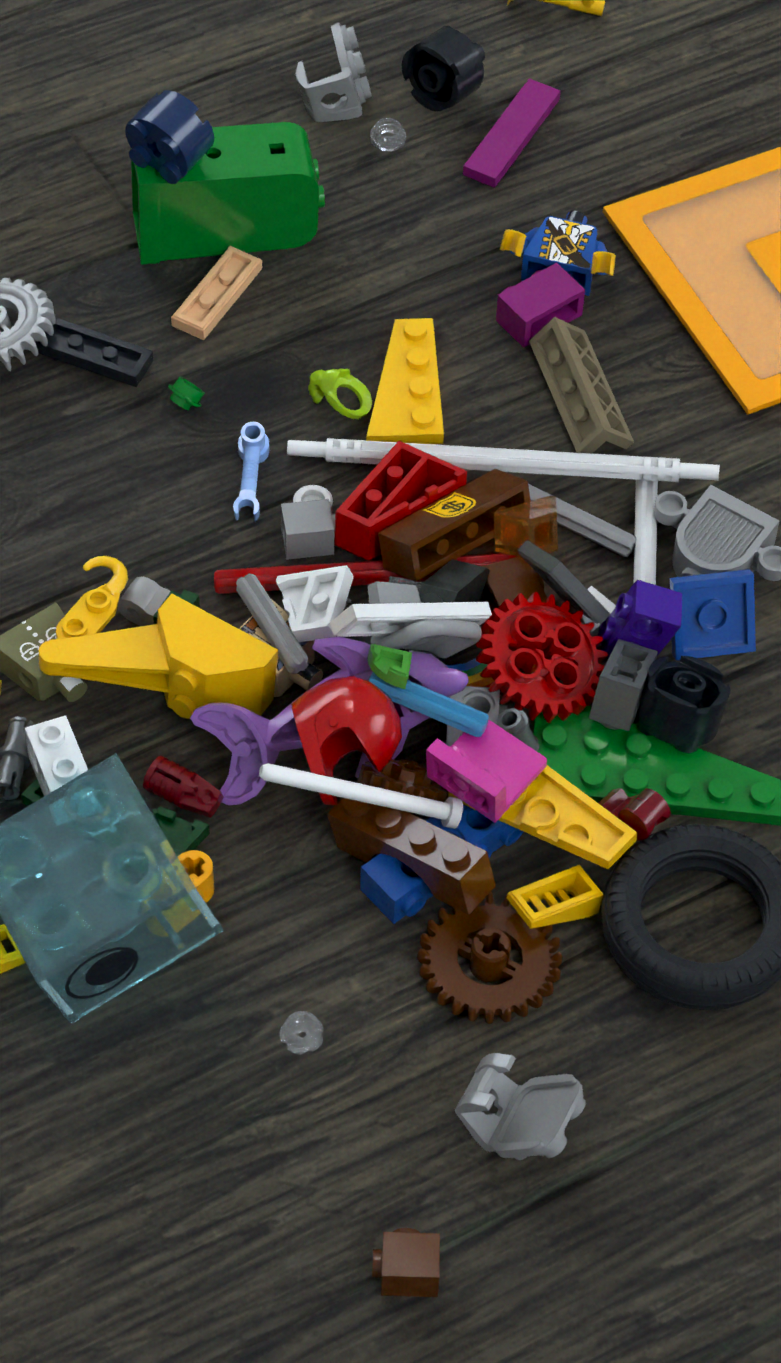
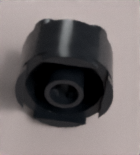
[402,26,485,112]
[636,656,731,753]

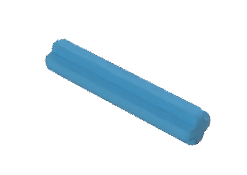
[369,672,489,737]

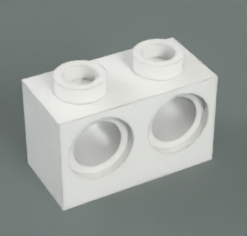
[25,715,96,823]

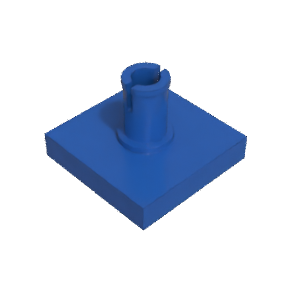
[670,569,756,660]

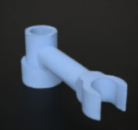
[233,422,270,522]

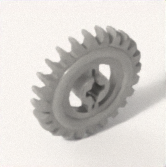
[0,278,56,371]

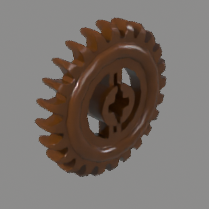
[417,892,563,1024]

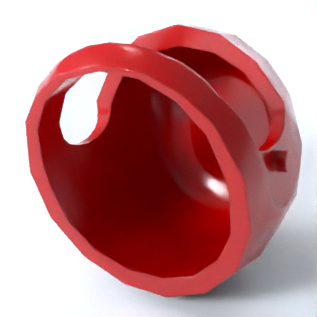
[291,676,402,806]

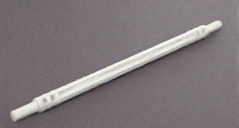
[287,438,720,482]

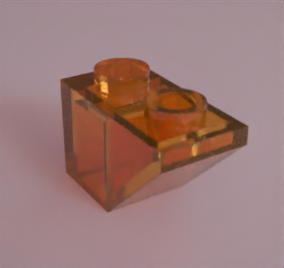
[494,496,558,557]

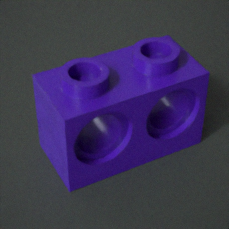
[598,580,682,659]

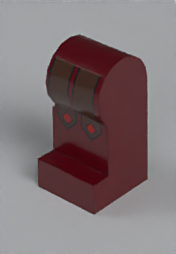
[599,788,671,841]

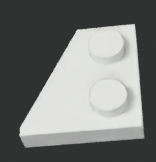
[276,565,354,642]

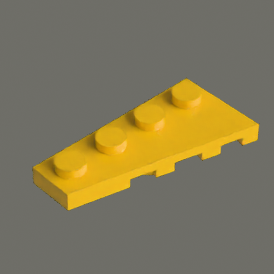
[366,318,444,444]
[448,765,637,869]

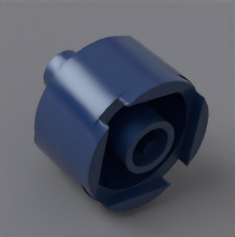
[125,90,214,184]

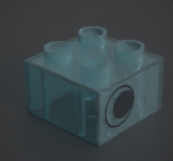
[0,753,224,1024]

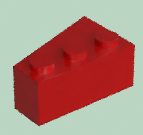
[335,441,467,561]

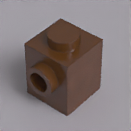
[372,1228,440,1297]

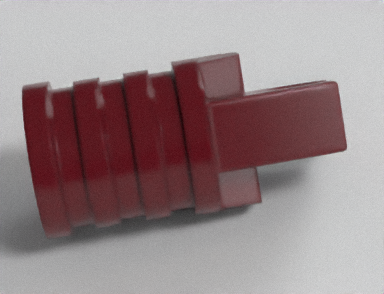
[143,755,224,818]

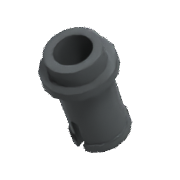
[497,708,540,751]

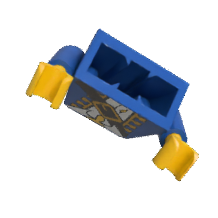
[500,211,616,296]

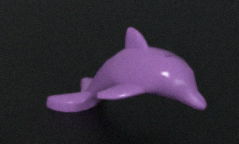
[190,636,469,806]

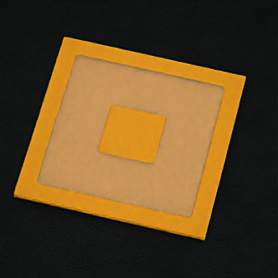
[602,147,781,415]

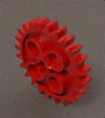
[476,592,608,723]

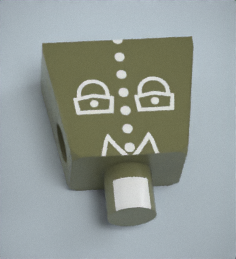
[0,602,87,702]

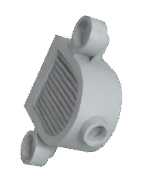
[654,485,781,581]

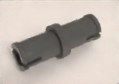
[0,717,35,800]

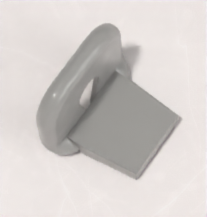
[368,581,482,658]

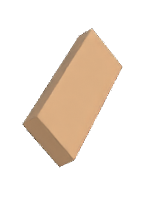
[171,246,262,340]

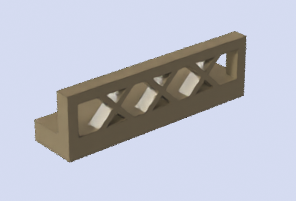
[529,317,634,454]

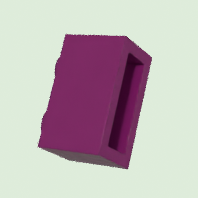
[496,263,585,348]

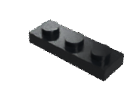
[35,317,153,387]

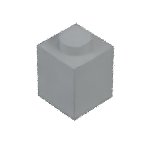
[281,499,335,560]

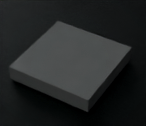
[518,540,610,624]

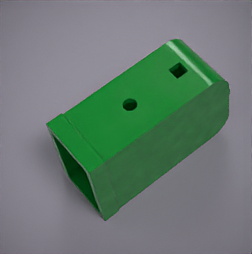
[130,122,325,265]

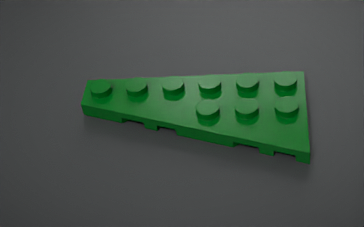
[534,706,781,826]

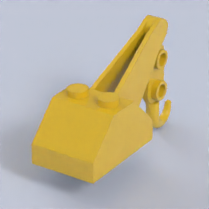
[39,556,278,719]

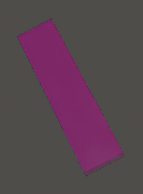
[463,78,561,188]

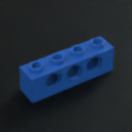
[360,805,523,924]

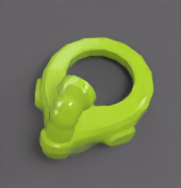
[308,369,372,419]

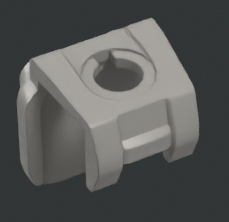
[296,23,372,122]
[455,1053,586,1160]

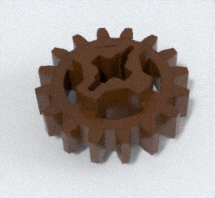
[357,759,449,802]

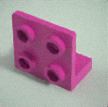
[426,720,547,823]

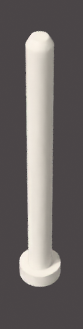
[259,763,463,829]

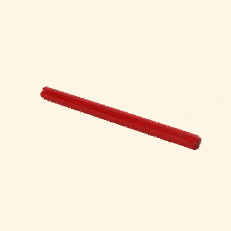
[214,552,520,594]

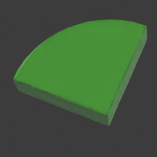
[367,644,412,689]

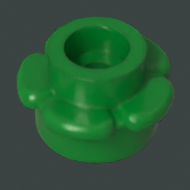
[168,376,205,411]

